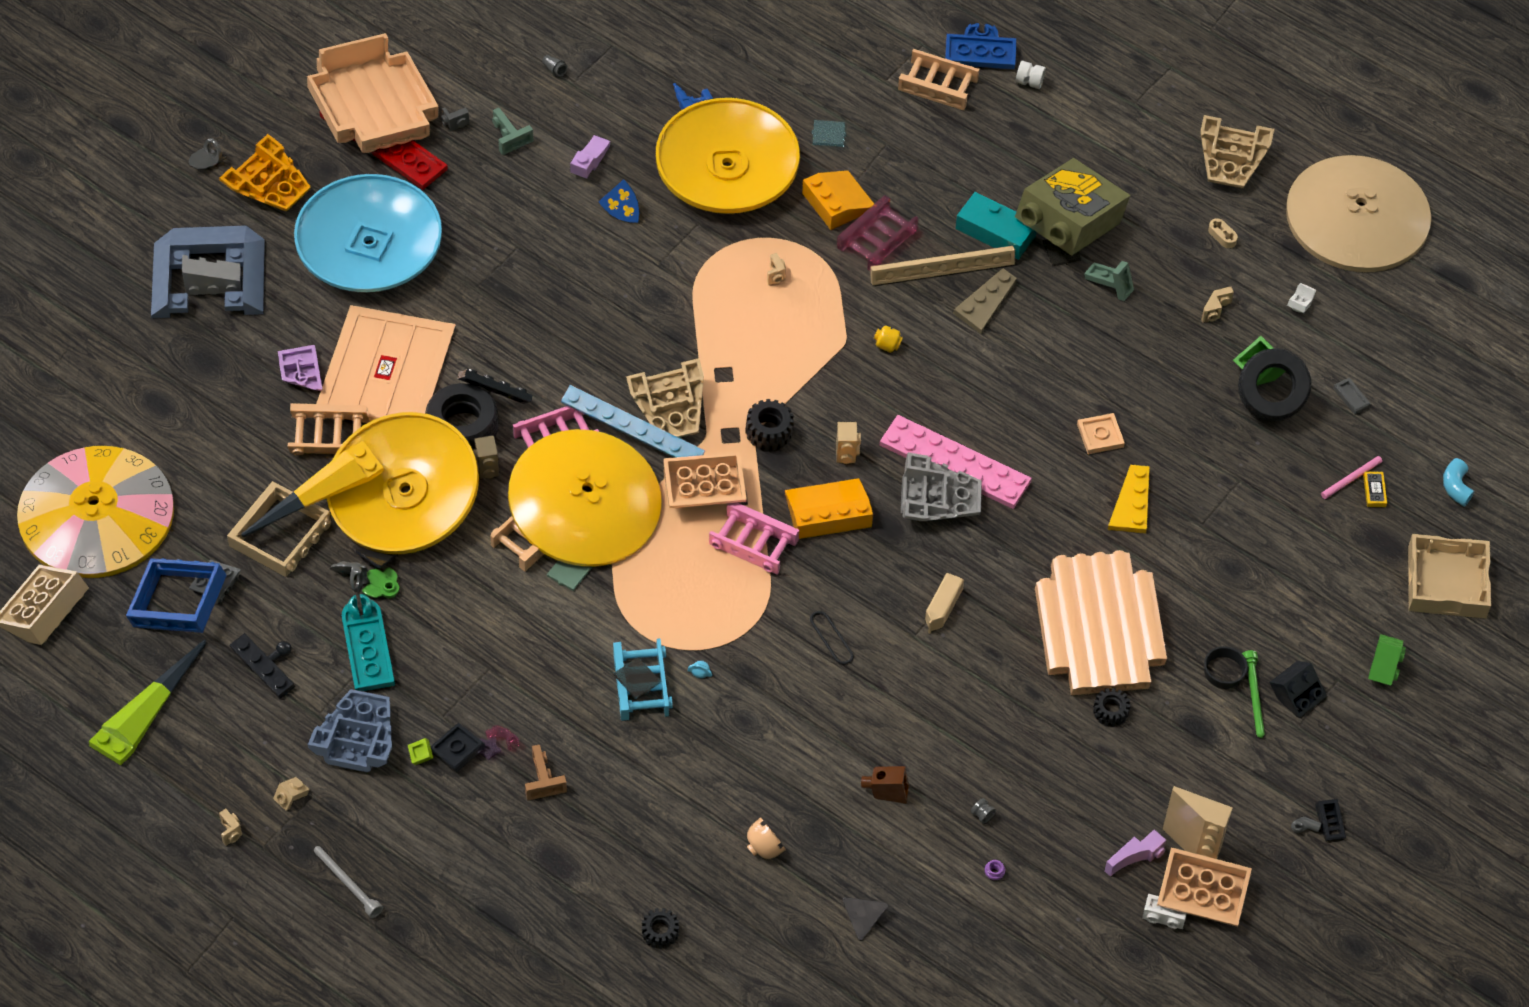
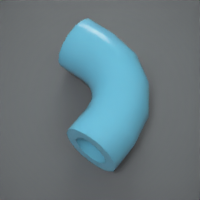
[1443,458,1475,507]

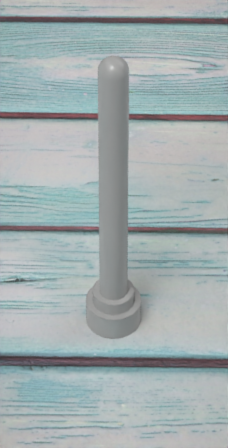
[314,846,383,918]

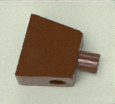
[861,766,909,804]

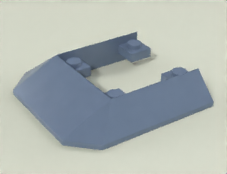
[151,226,265,318]

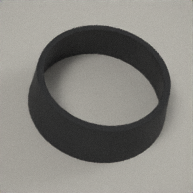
[1204,646,1248,689]

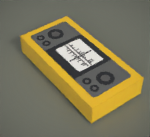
[1363,472,1387,507]

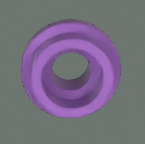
[985,860,1005,880]

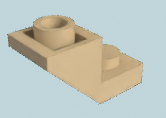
[1201,287,1234,323]

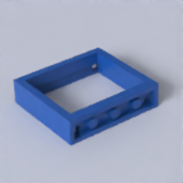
[126,558,226,633]

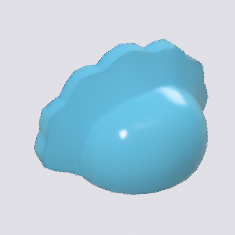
[687,661,712,678]

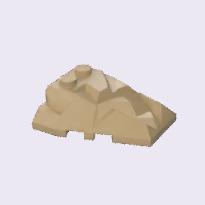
[1200,115,1274,188]
[626,358,704,438]

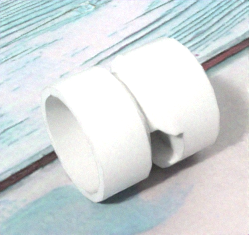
[1016,61,1046,89]

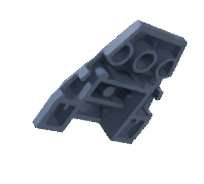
[308,689,392,772]

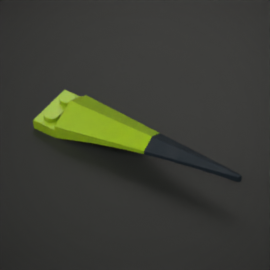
[89,639,206,765]

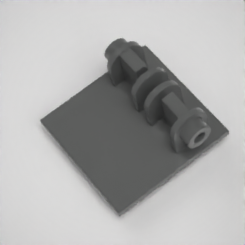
[189,560,241,604]

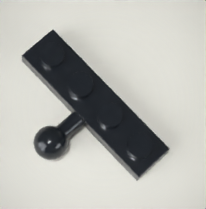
[457,368,533,404]
[229,633,295,699]

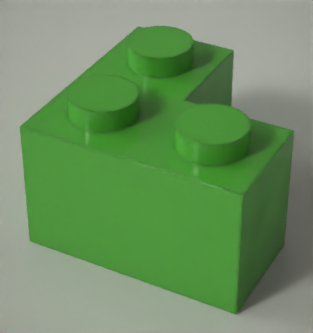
[1368,634,1406,685]

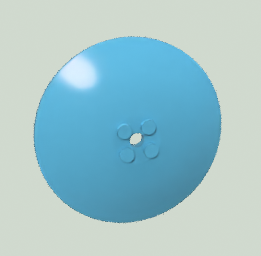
[294,174,442,292]

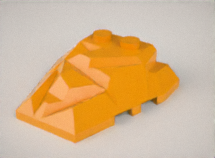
[219,134,311,211]

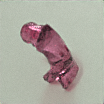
[485,725,520,750]

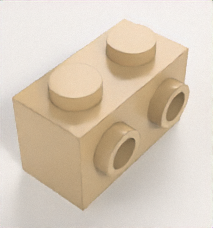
[836,422,861,464]

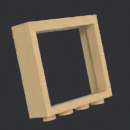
[227,481,331,577]

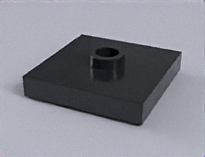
[431,723,486,773]

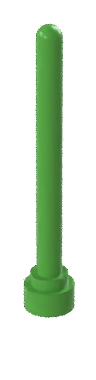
[1242,650,1264,738]

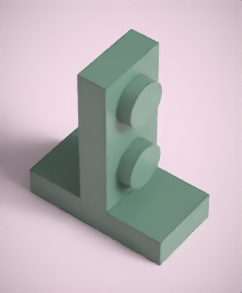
[492,108,534,155]
[1084,261,1134,301]

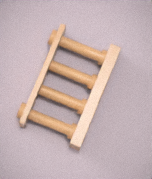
[898,49,979,110]
[288,403,368,455]
[490,516,544,571]

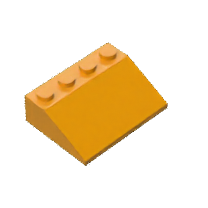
[785,478,873,539]

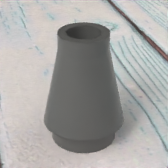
[542,55,568,77]

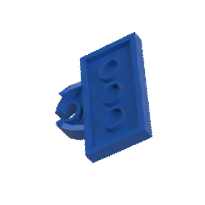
[945,23,1016,69]

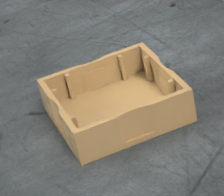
[1408,534,1491,618]

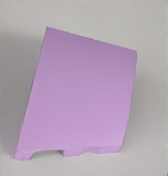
[278,345,323,391]

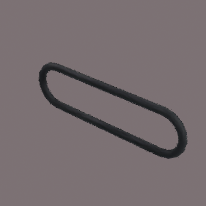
[810,611,854,664]

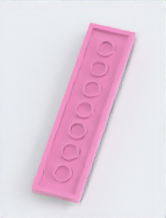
[879,415,1031,509]

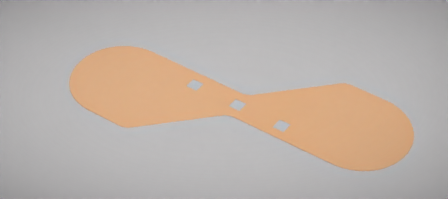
[612,238,847,651]

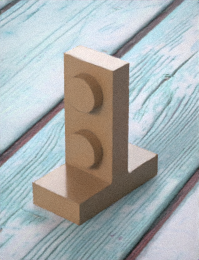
[525,745,567,801]

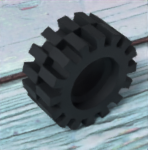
[1093,688,1130,727]
[642,908,679,949]

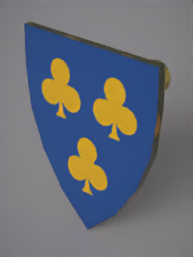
[599,179,640,223]

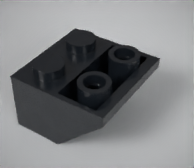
[1269,661,1327,718]

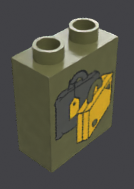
[1015,158,1131,255]

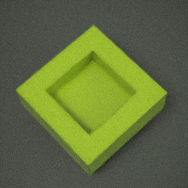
[408,738,433,765]

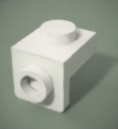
[1287,283,1316,313]

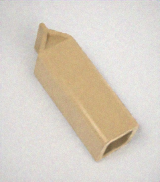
[925,573,964,634]

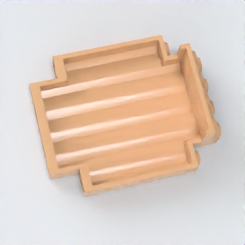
[307,33,438,153]
[1035,550,1167,695]

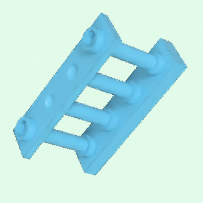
[613,638,672,721]

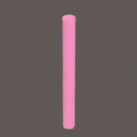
[1321,456,1382,499]

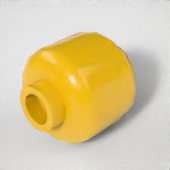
[874,326,903,353]

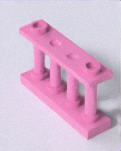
[513,406,599,448]
[709,503,799,575]

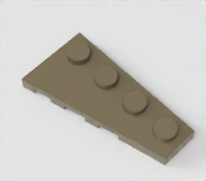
[954,268,1017,334]

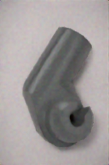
[1291,817,1321,833]

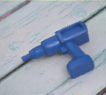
[673,83,713,110]

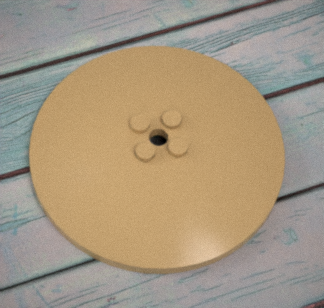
[1286,155,1431,272]

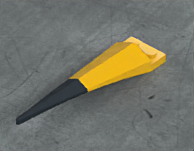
[241,441,385,537]

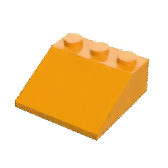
[802,171,877,230]

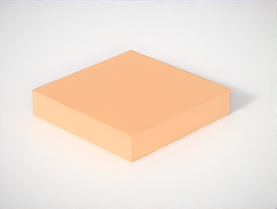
[1077,413,1125,454]

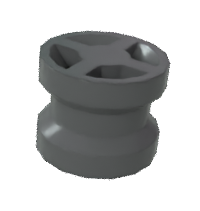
[971,798,996,824]

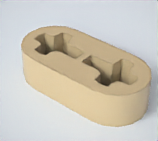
[1208,219,1238,248]

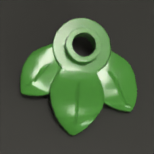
[362,567,399,598]

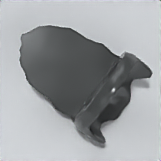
[189,138,226,169]
[330,561,369,592]

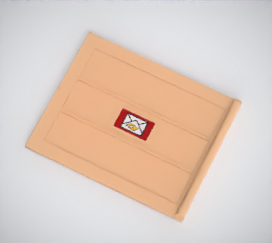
[316,305,456,423]

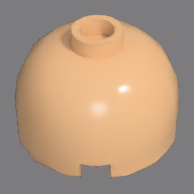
[747,817,786,859]

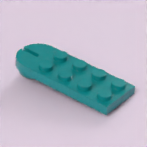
[342,594,395,691]

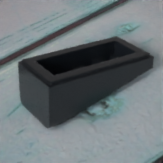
[1315,799,1346,841]

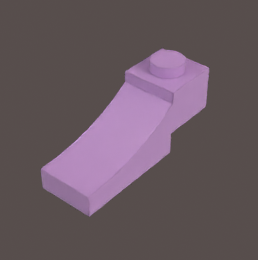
[570,135,610,178]
[1105,830,1166,876]

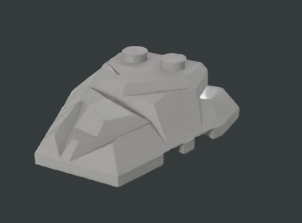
[901,452,982,521]

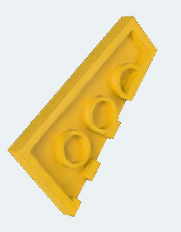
[1108,465,1149,533]

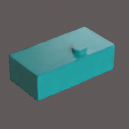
[955,192,1037,260]

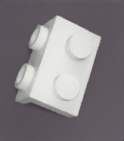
[1142,894,1186,929]

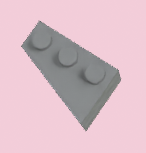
[182,255,242,295]

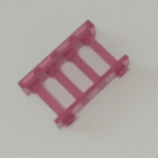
[837,195,918,271]

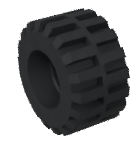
[745,399,794,451]

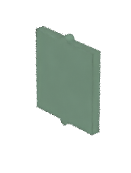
[547,561,593,591]

